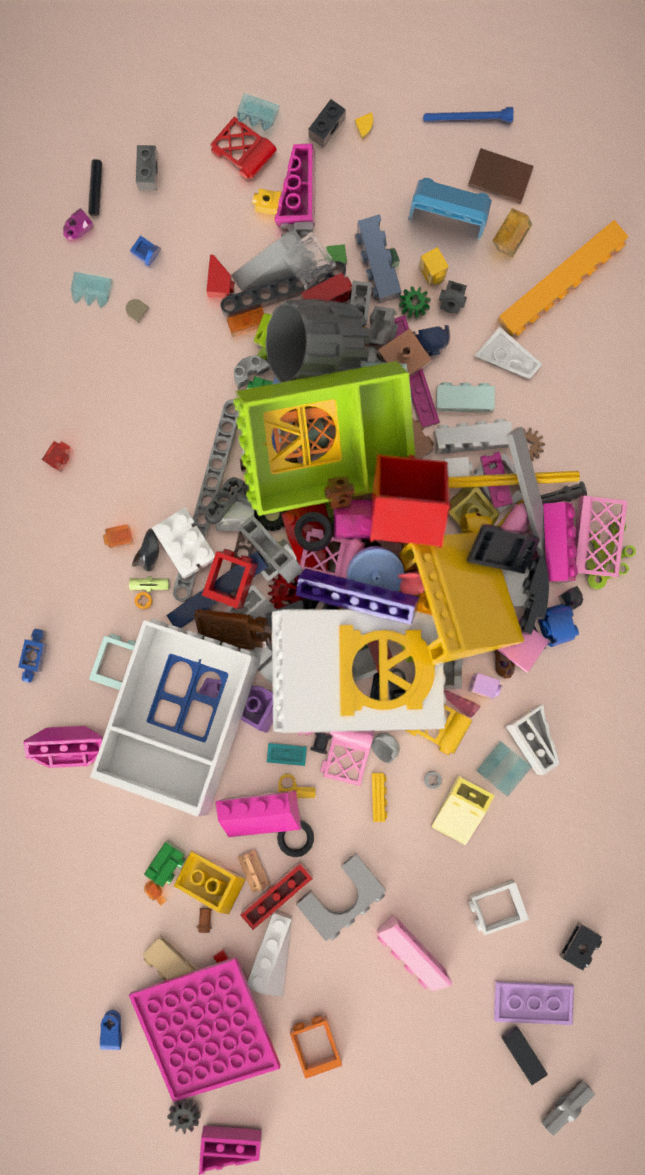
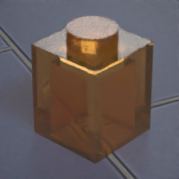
[103,524,134,549]

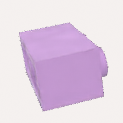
[468,673,502,699]

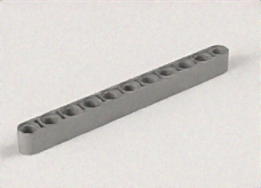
[173,399,239,602]

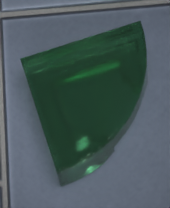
[389,247,400,267]

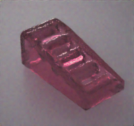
[444,690,481,718]

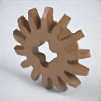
[523,428,545,461]

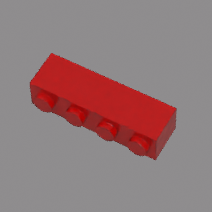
[240,861,313,930]

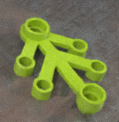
[586,519,636,589]

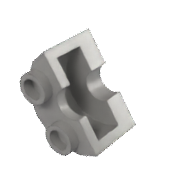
[368,306,398,345]
[234,355,270,389]
[443,658,463,689]

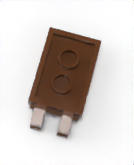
[194,609,272,650]

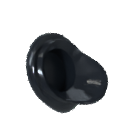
[132,528,159,572]

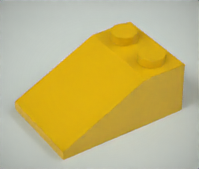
[174,851,246,915]

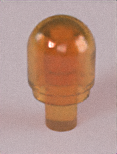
[144,880,166,906]

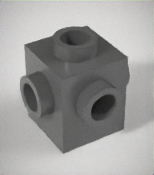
[439,280,467,314]

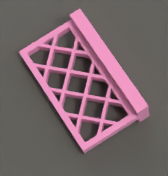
[574,495,627,577]

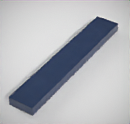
[166,551,269,628]

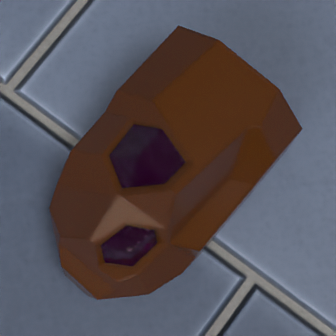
[493,650,515,679]

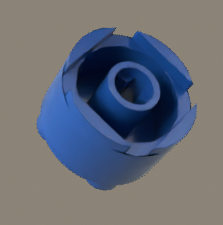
[538,603,579,647]

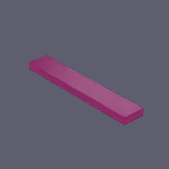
[394,315,440,428]

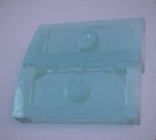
[477,741,532,797]

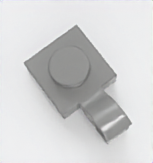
[281,221,313,238]

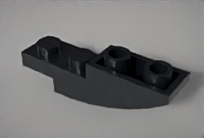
[519,556,549,635]

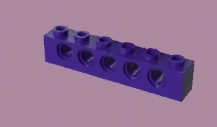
[296,568,420,625]

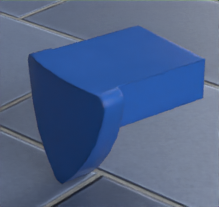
[130,235,161,267]

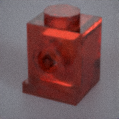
[41,441,71,472]

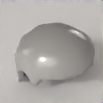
[371,733,400,763]

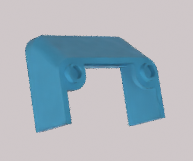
[408,178,492,239]

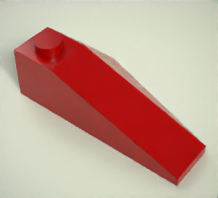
[282,504,330,572]

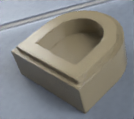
[126,299,149,323]

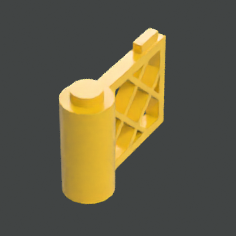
[405,705,473,756]

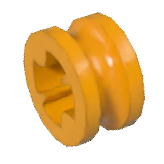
[134,592,153,609]

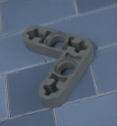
[205,477,252,524]

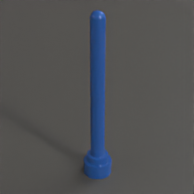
[423,107,514,123]

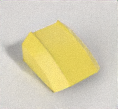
[448,487,500,529]

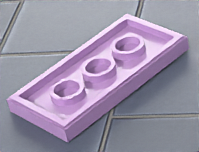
[494,981,574,1025]

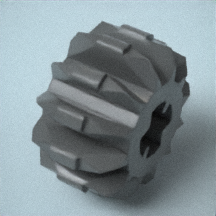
[167,1098,201,1134]

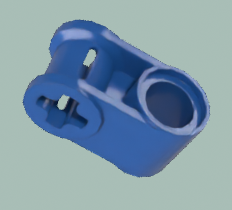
[100,1010,122,1050]

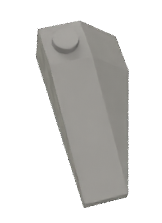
[231,229,315,291]

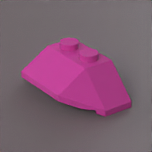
[23,726,103,768]

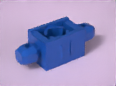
[18,629,47,683]

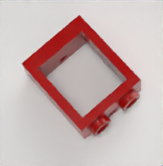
[301,272,352,302]
[202,548,258,609]

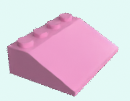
[377,914,453,991]

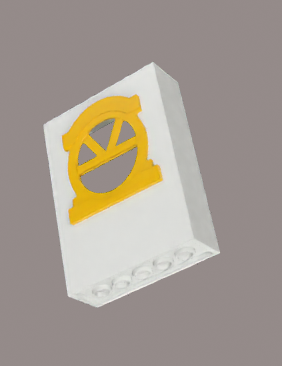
[272,610,446,733]

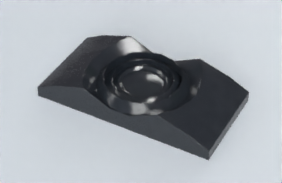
[466,524,540,574]

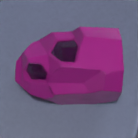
[63,208,94,240]

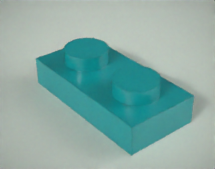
[267,743,307,766]

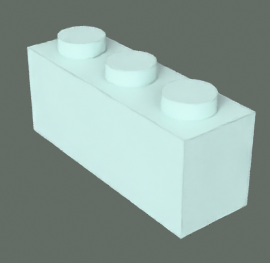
[436,382,495,412]

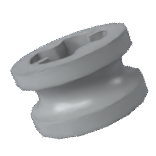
[424,771,442,789]

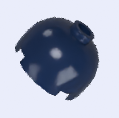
[413,325,450,356]

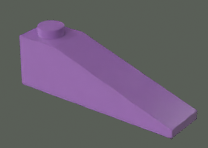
[198,678,273,733]

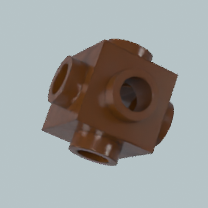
[324,476,354,509]

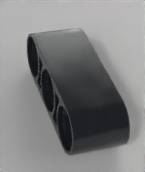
[501,1026,548,1085]

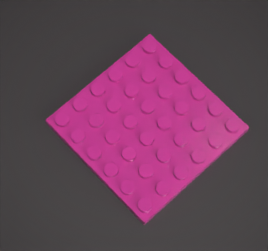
[129,957,281,1102]

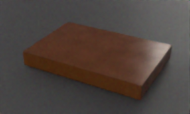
[468,148,534,203]

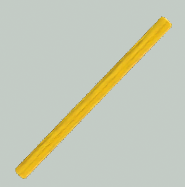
[448,471,580,488]

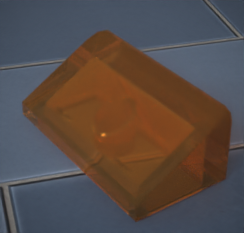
[226,307,264,337]

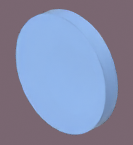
[347,546,404,591]

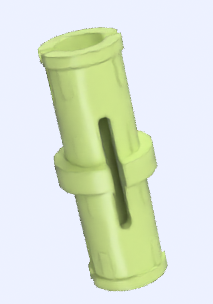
[129,576,169,592]

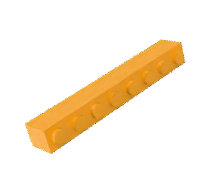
[497,220,629,337]

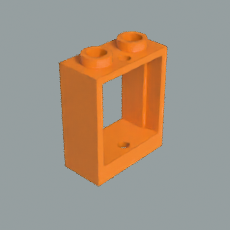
[290,1015,342,1079]

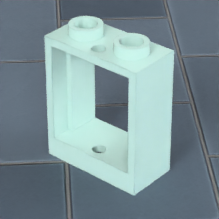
[89,633,136,690]

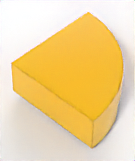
[355,112,373,138]

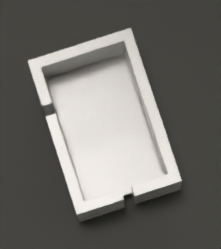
[152,508,215,579]

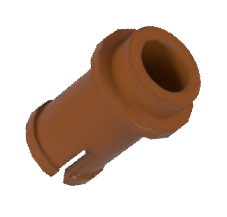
[196,908,212,933]

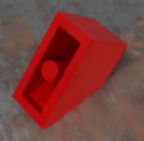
[206,254,235,298]

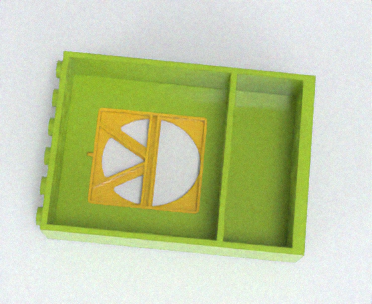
[233,361,415,516]

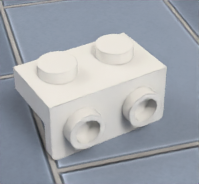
[352,645,378,683]

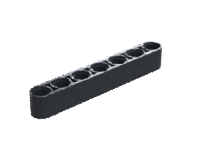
[221,261,346,318]

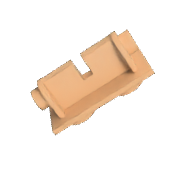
[237,849,270,893]

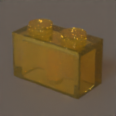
[492,208,532,257]

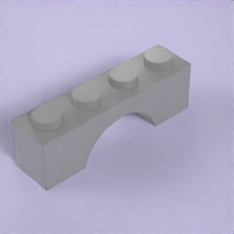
[238,515,303,583]

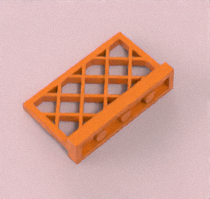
[273,406,336,459]

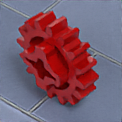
[267,573,305,609]

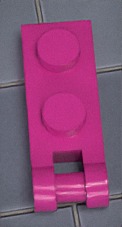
[480,452,513,509]

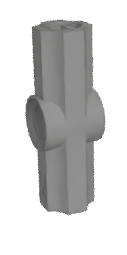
[541,1080,596,1136]

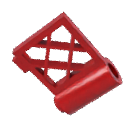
[210,116,277,179]

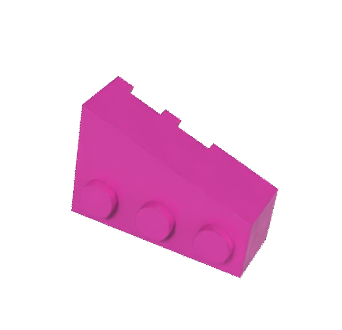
[199,1126,262,1175]

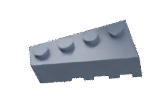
[354,214,401,303]

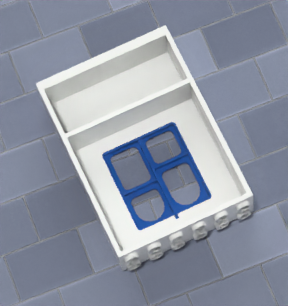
[90,618,261,817]

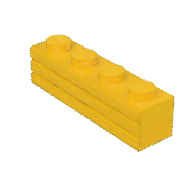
[372,772,388,822]

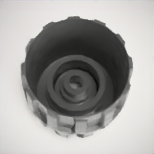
[265,299,370,382]

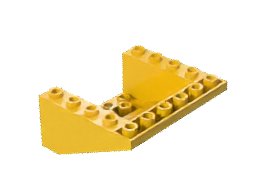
[399,532,524,665]

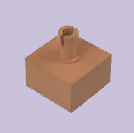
[377,329,431,378]

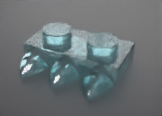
[237,93,279,131]
[71,272,112,308]

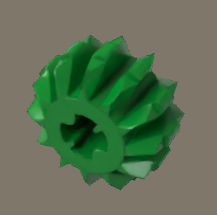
[398,286,431,319]

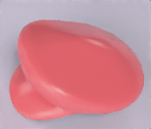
[398,569,425,595]

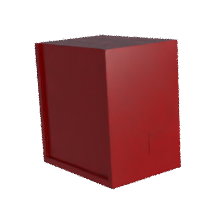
[370,454,450,548]

